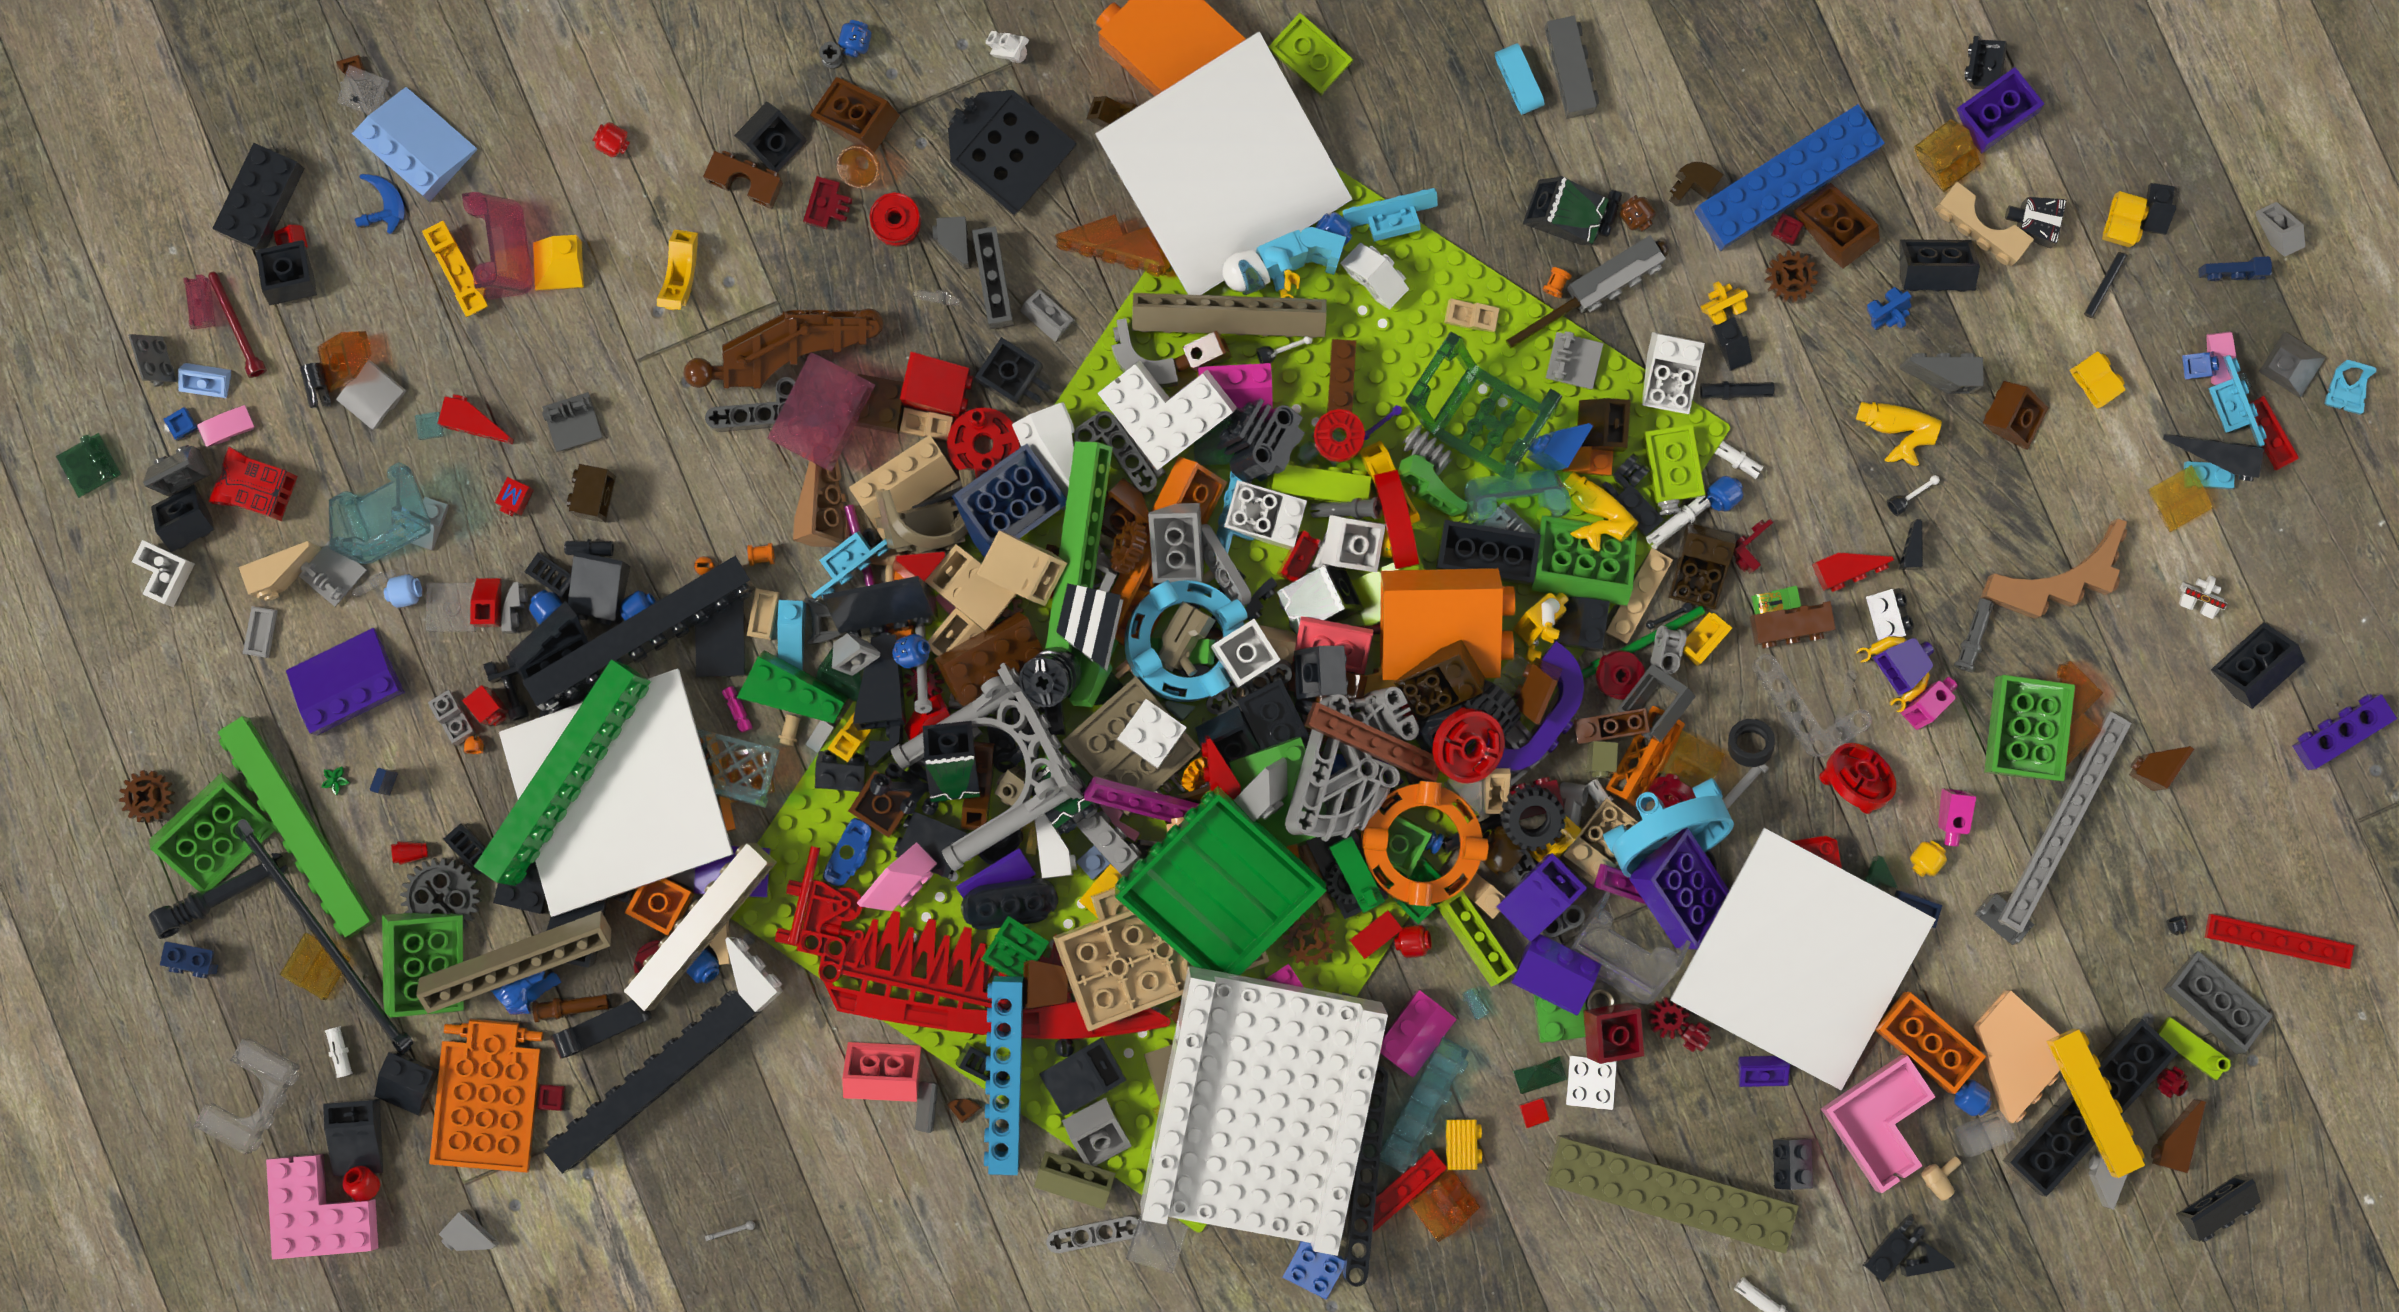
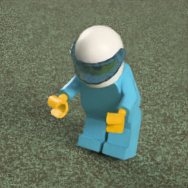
[1222,227,1346,298]

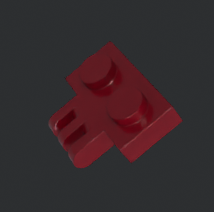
[803,176,853,230]

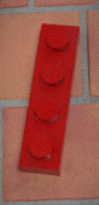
[1362,1149,1447,1233]

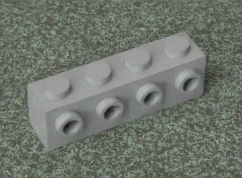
[1077,810,1142,877]

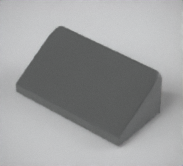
[915,1081,938,1133]

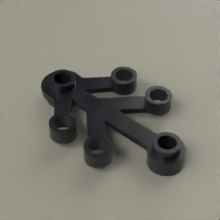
[870,762,940,815]

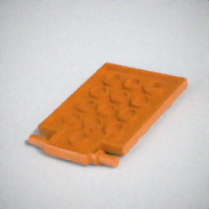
[429,1018,543,1173]

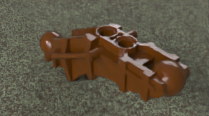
[683,308,884,389]

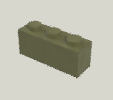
[1034,1151,1116,1210]

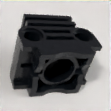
[1216,398,1305,484]

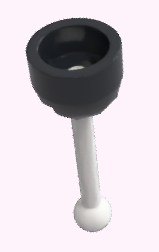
[1256,336,1313,364]
[1886,475,1940,516]

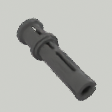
[1310,497,1383,520]
[1954,598,1995,673]

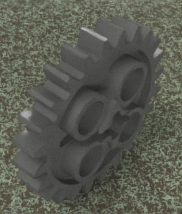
[400,857,482,929]

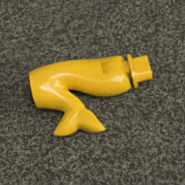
[1856,401,1942,466]
[1562,472,1638,552]

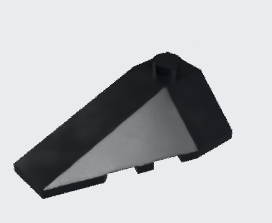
[2163,434,2265,481]

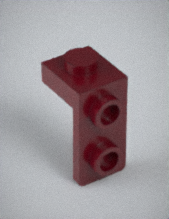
[1733,518,1773,574]

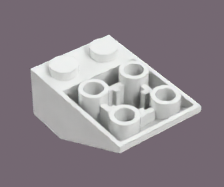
[1642,332,1705,414]
[1224,480,1307,550]
[725,937,783,1012]

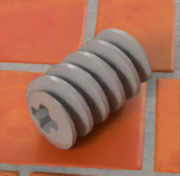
[1401,424,1453,476]

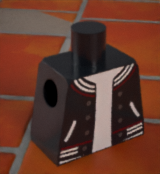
[2005,197,2067,249]

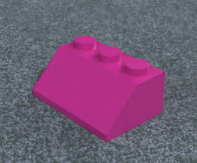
[1198,363,1273,418]
[1380,990,1457,1078]

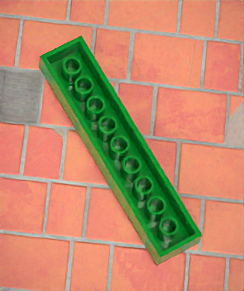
[474,659,651,886]

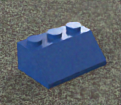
[1526,423,1593,472]

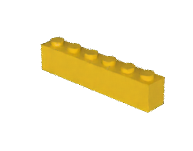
[2046,1029,2145,1178]

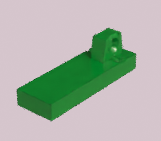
[1329,836,1385,913]

